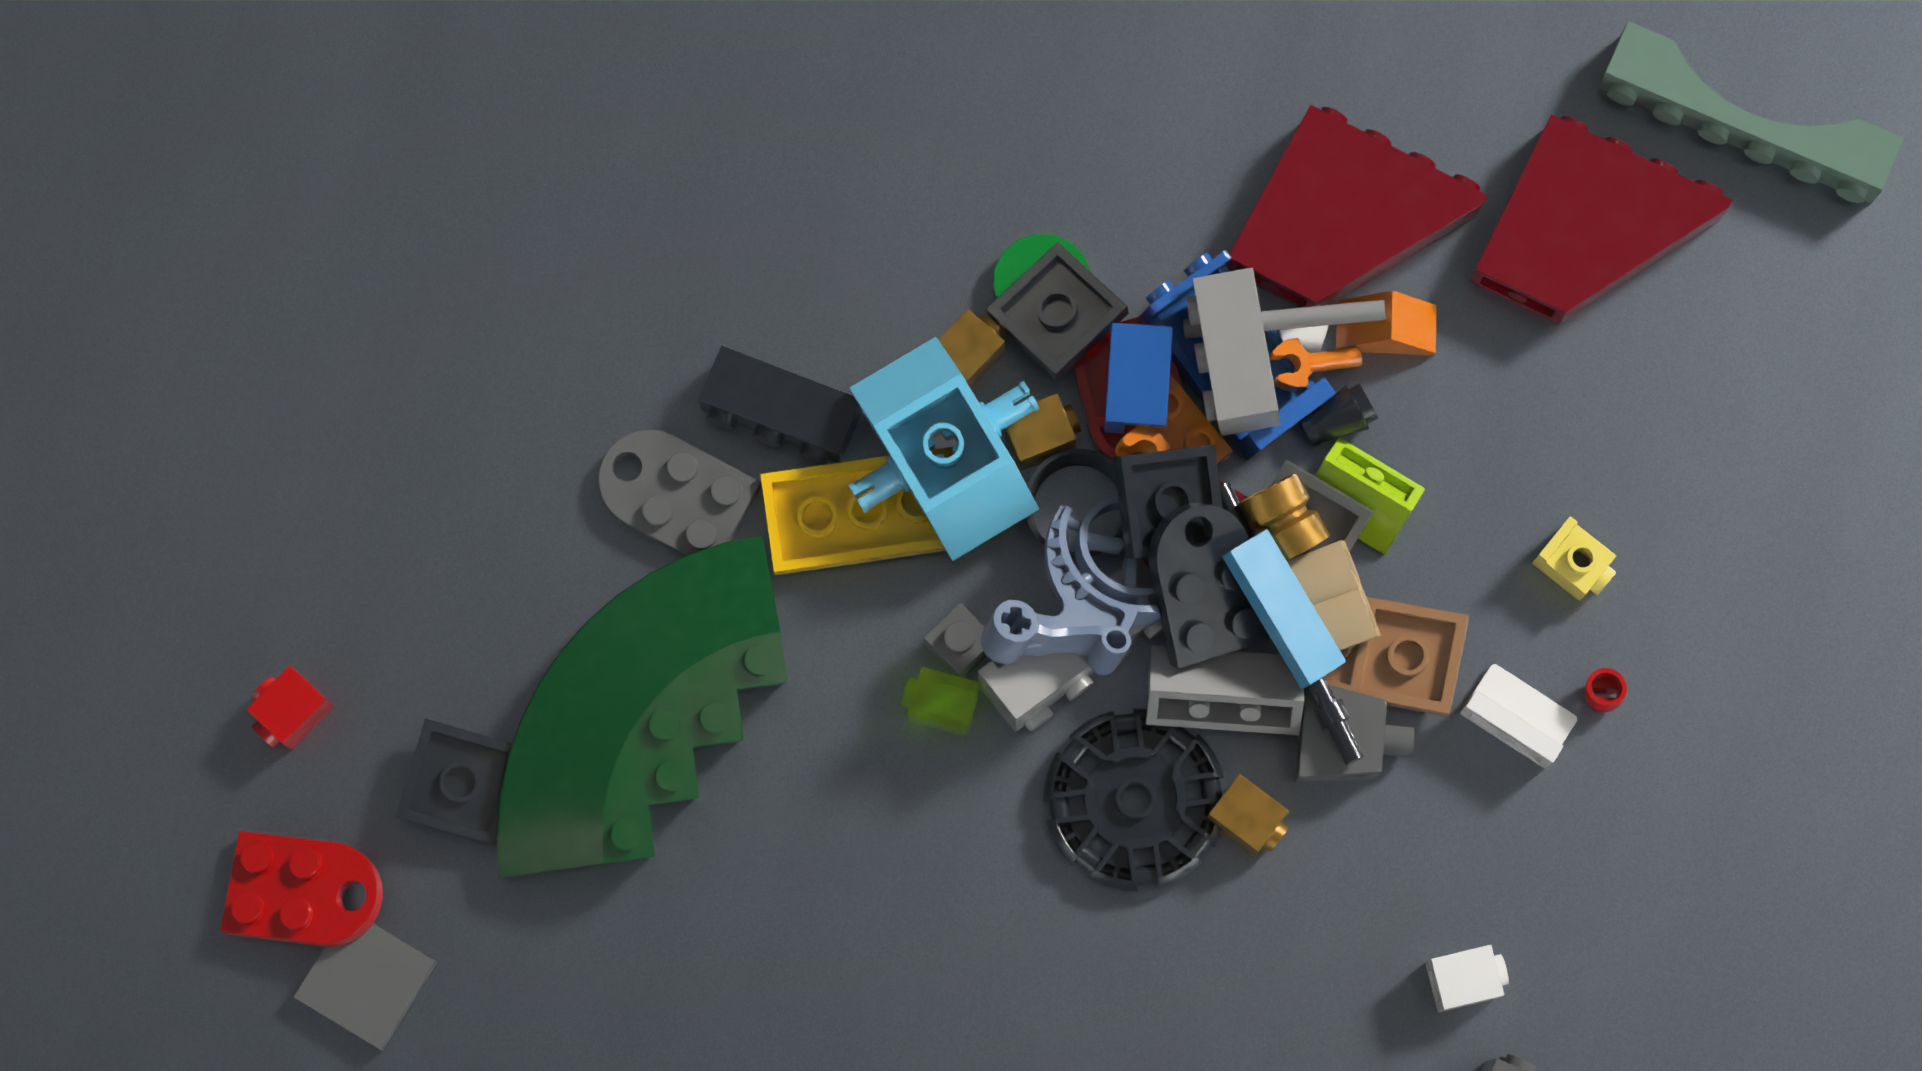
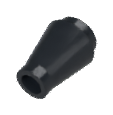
[1300,383,1378,447]

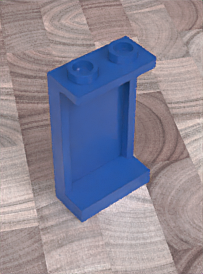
[1138,250,1336,460]

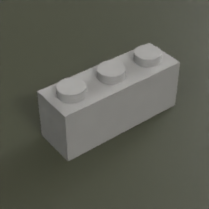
[1186,267,1281,436]
[1146,645,1304,735]

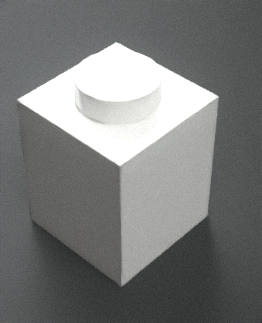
[1425,945,1509,1013]

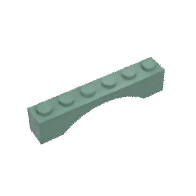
[1598,21,1904,204]

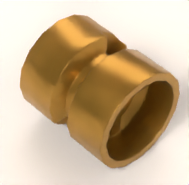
[1238,473,1330,561]

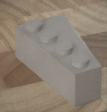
[978,558,1163,733]

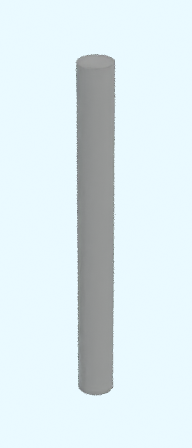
[1183,300,1386,339]

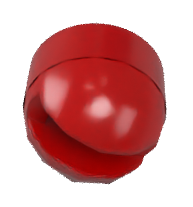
[1584,668,1627,713]

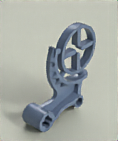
[980,495,1161,675]

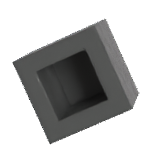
[924,603,987,683]

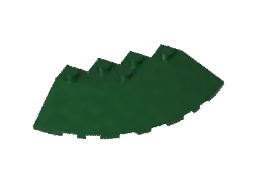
[496,535,787,878]

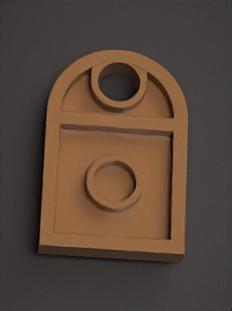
[1325,597,1469,717]

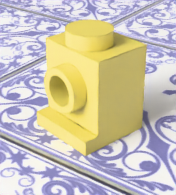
[1532,516,1617,601]

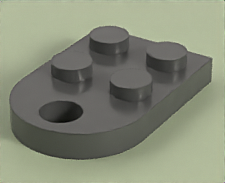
[599,429,762,556]

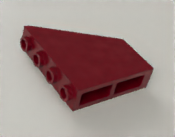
[1226,105,1488,308]
[1469,114,1732,325]

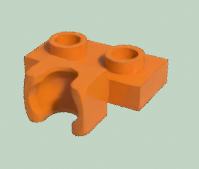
[1115,374,1233,465]

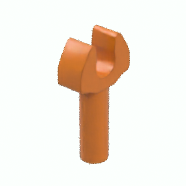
[1269,338,1362,392]

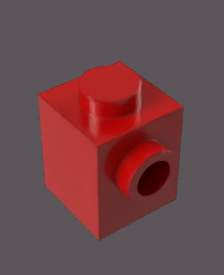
[247,665,334,750]

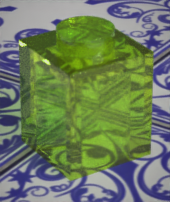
[901,666,980,738]

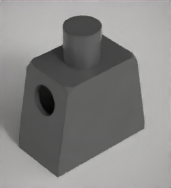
[1295,685,1415,783]

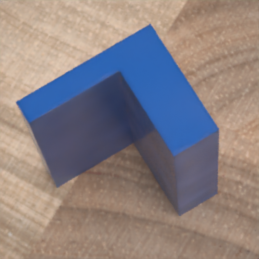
[1104,323,1173,434]

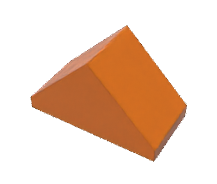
[1335,290,1437,356]

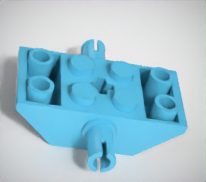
[848,337,1040,562]

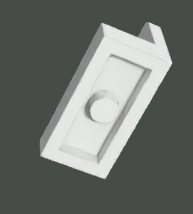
[1460,664,1577,769]

